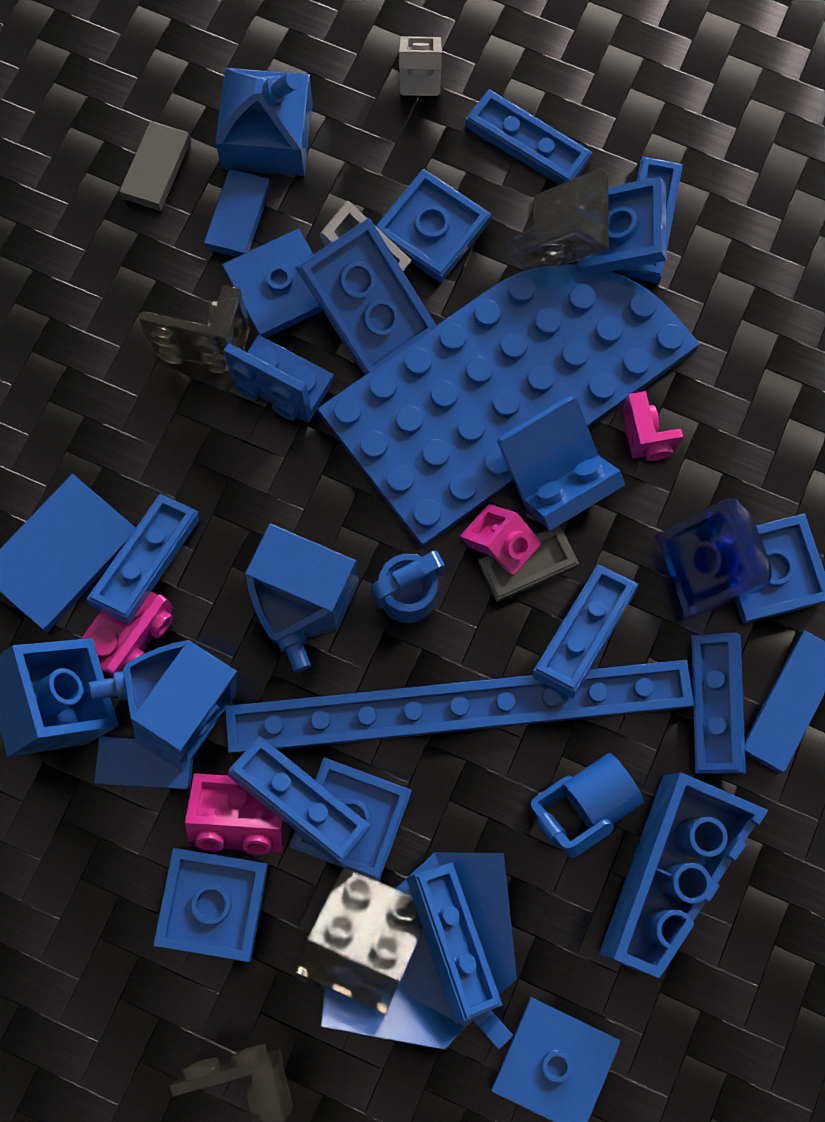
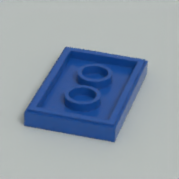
[295,218,436,376]
[0,473,135,633]

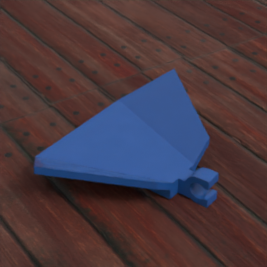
[321,852,517,1050]

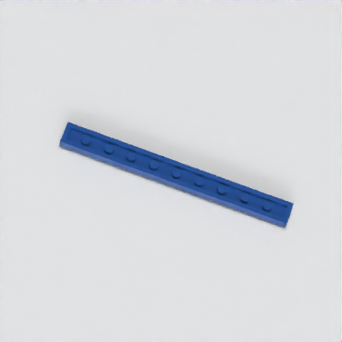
[225,660,694,755]

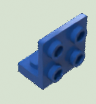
[223,335,334,423]
[497,396,626,531]

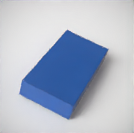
[204,169,271,257]
[94,737,193,790]

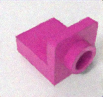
[621,391,683,461]
[460,504,541,574]

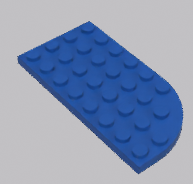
[317,264,700,549]

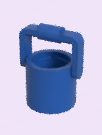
[371,551,445,623]
[531,753,644,858]

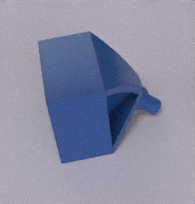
[216,68,313,176]
[245,523,359,673]
[0,638,118,757]
[89,640,237,772]

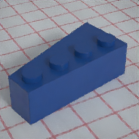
[598,772,768,978]

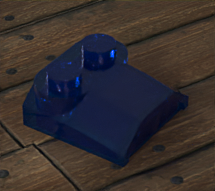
[654,498,772,619]

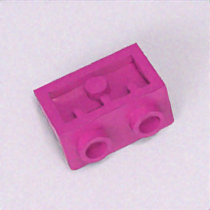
[81,591,174,678]
[185,773,284,855]

